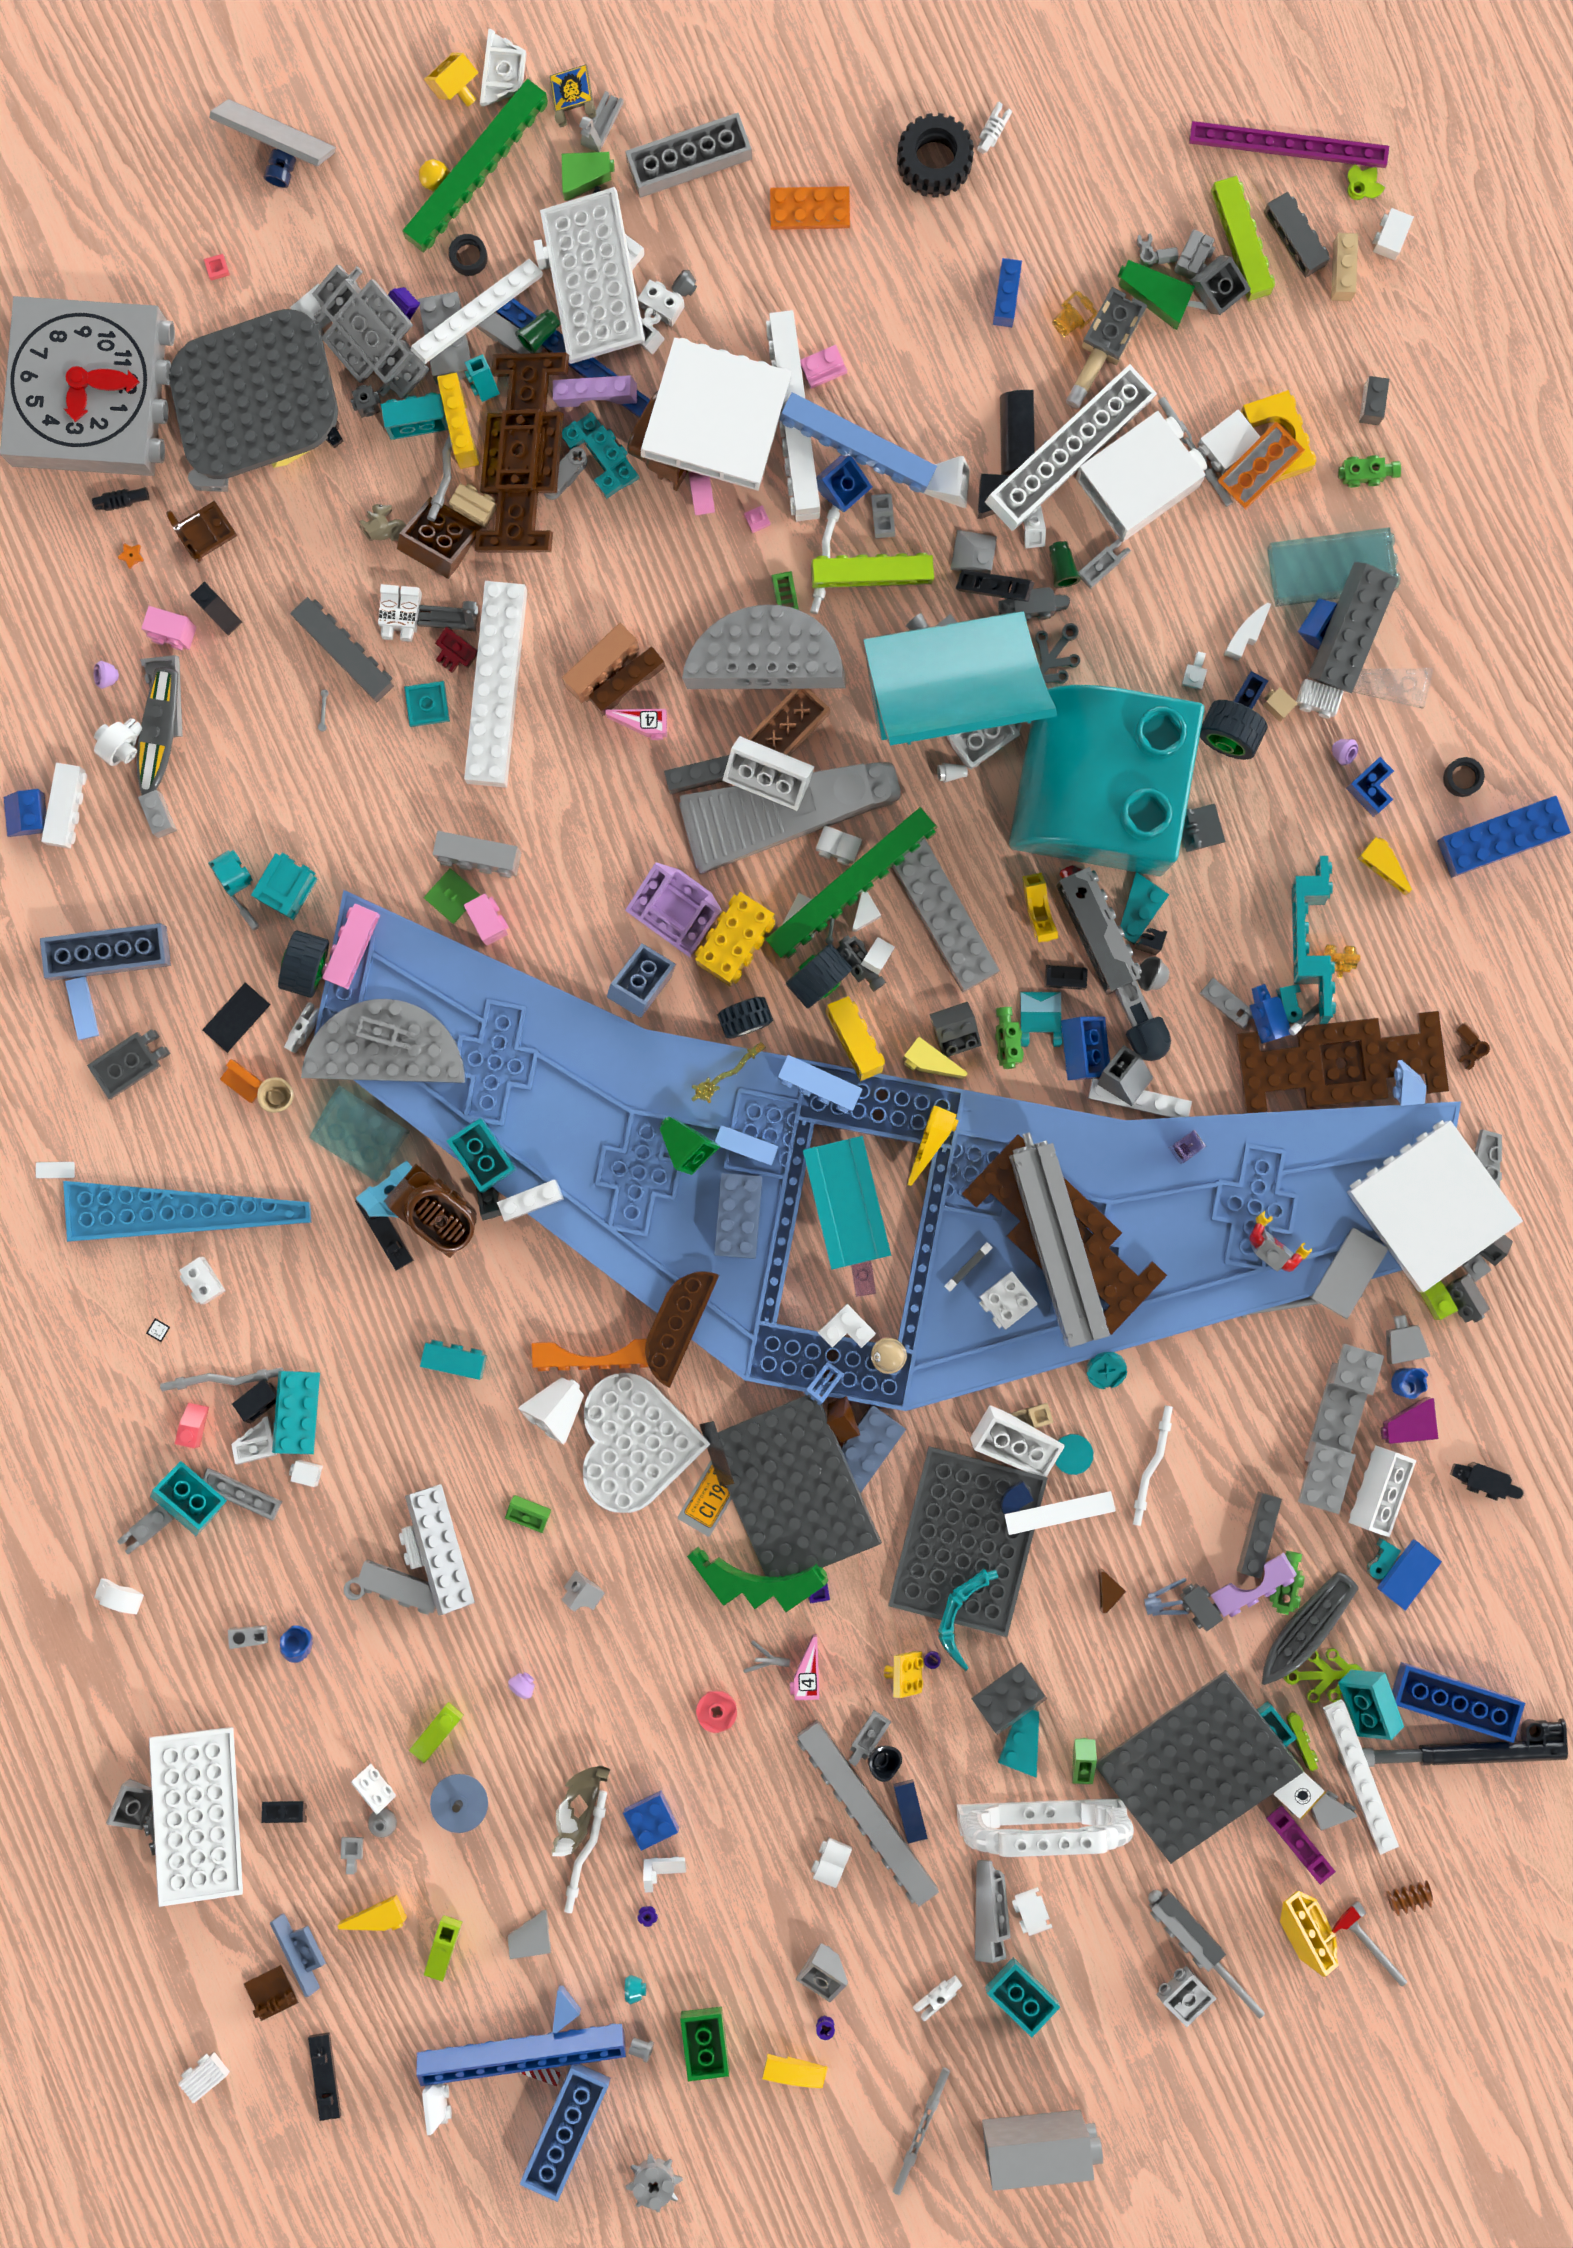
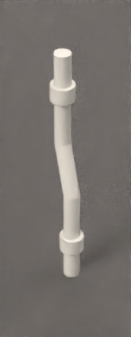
[810,505,840,614]
[1133,1405,1173,1526]
[564,1790,607,1913]

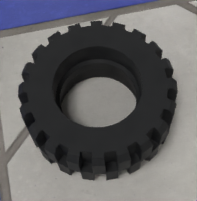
[897,113,974,198]

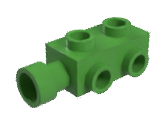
[1338,455,1401,488]
[995,1007,1024,1069]
[1269,1551,1305,1615]

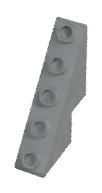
[1288,1780,1358,1831]

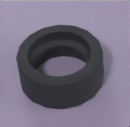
[449,234,488,276]
[1443,757,1485,797]

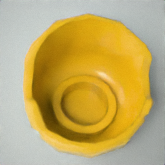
[419,159,450,191]

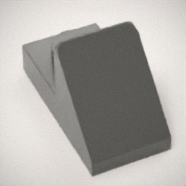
[476,1187,502,1221]

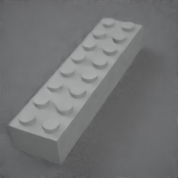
[892,839,1000,993]

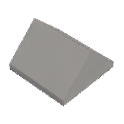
[106,1779,152,1830]

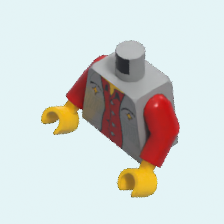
[1249,1211,1312,1272]

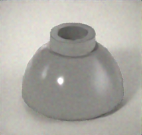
[368,1808,397,1838]

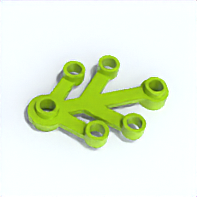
[1283,1648,1363,1703]

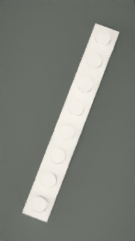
[411,259,543,364]
[1323,1699,1399,1855]

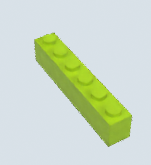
[1211,175,1275,301]
[811,553,934,588]

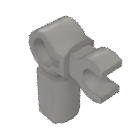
[1137,233,1178,268]

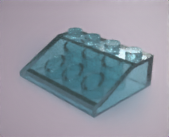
[309,1086,410,1182]

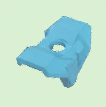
[356,1161,412,1218]

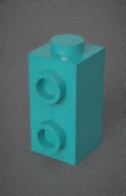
[465,354,500,402]

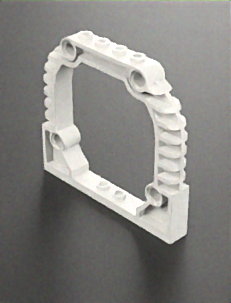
[957,1798,1134,1857]

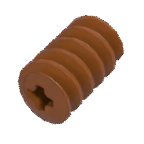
[1386,1880,1433,1916]

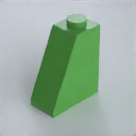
[561,152,615,201]

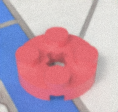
[696,1690,737,1733]

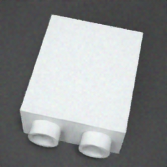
[1075,411,1207,542]

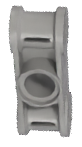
[544,447,588,500]

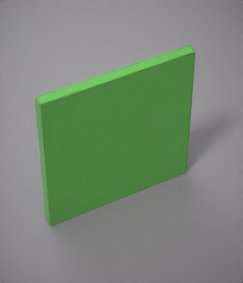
[423,868,480,925]

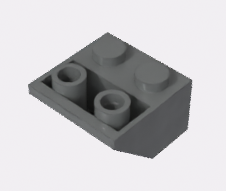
[929,1001,982,1057]
[1098,1045,1153,1106]

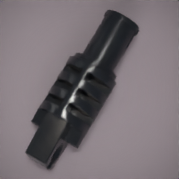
[92,487,150,511]

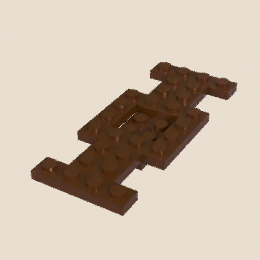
[475,352,569,553]
[1236,1011,1449,1114]
[961,1134,1167,1335]

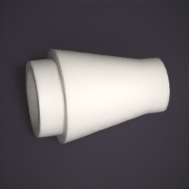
[937,763,968,783]

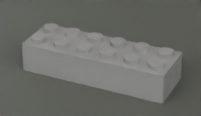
[625,112,752,198]

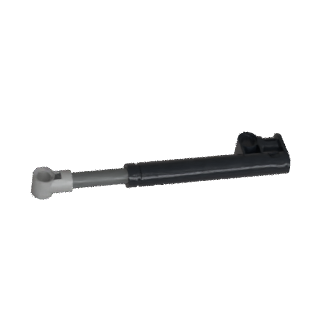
[1338,1718,1568,1767]

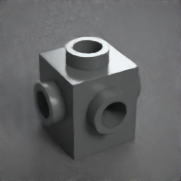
[350,385,381,418]

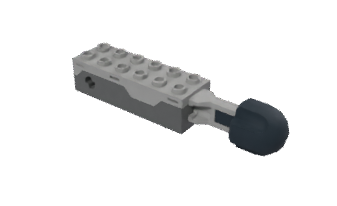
[1056,865,1171,1061]

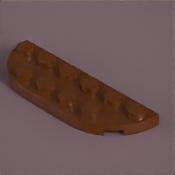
[645,1272,720,1388]

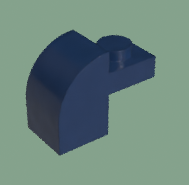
[1001,1481,1034,1516]

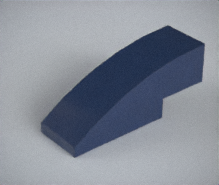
[893,1779,928,1844]

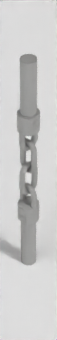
[1158,397,1233,507]
[893,2067,950,2195]

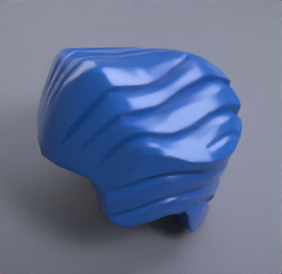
[1391,1368,1428,1399]
[280,1626,313,1663]

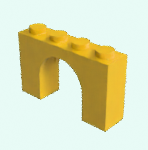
[437,372,480,469]
[1240,390,1316,484]

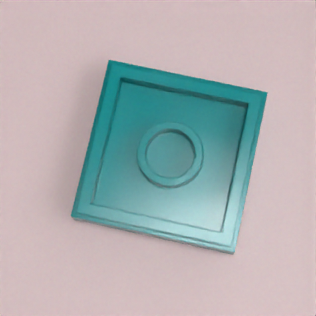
[404,681,450,727]

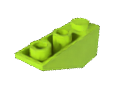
[424,1915,463,1982]

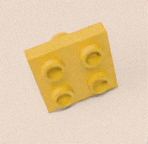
[884,1651,924,1698]

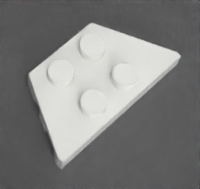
[480,29,527,107]

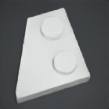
[231,1416,277,1465]

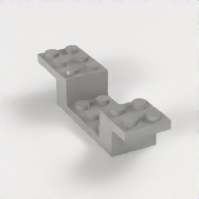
[1298,1344,1384,1514]

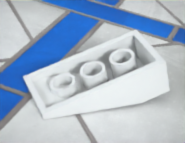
[970,1405,1065,1477]

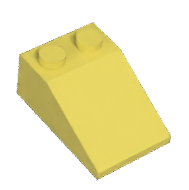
[903,1037,968,1079]

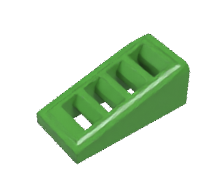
[771,571,799,610]

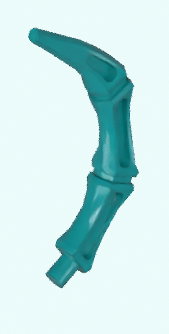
[938,1569,998,1672]

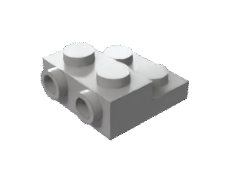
[1156,1966,1217,2027]

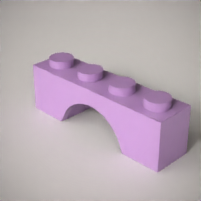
[553,375,637,408]
[1211,1553,1297,1617]

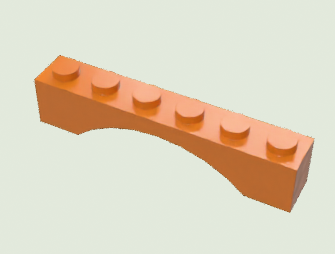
[532,1339,649,1371]

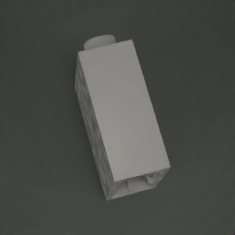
[982,2110,1103,2191]

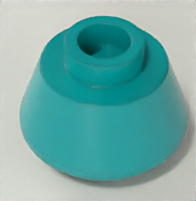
[625,1975,647,2005]

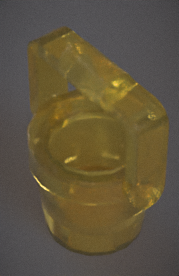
[1052,291,1097,337]

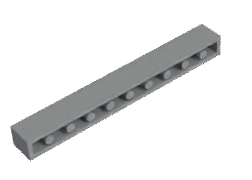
[797,1719,939,1907]

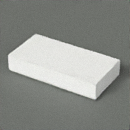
[861,937,895,975]

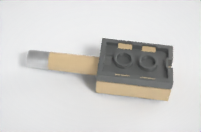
[1066,287,1147,409]

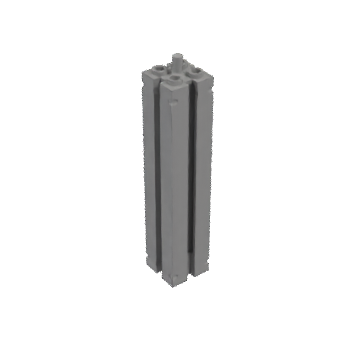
[1009,1132,1110,1348]

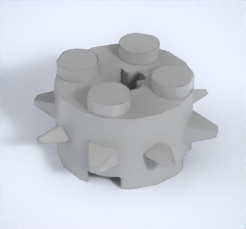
[626,2154,683,2212]

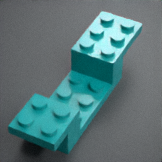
[1291,856,1336,1024]

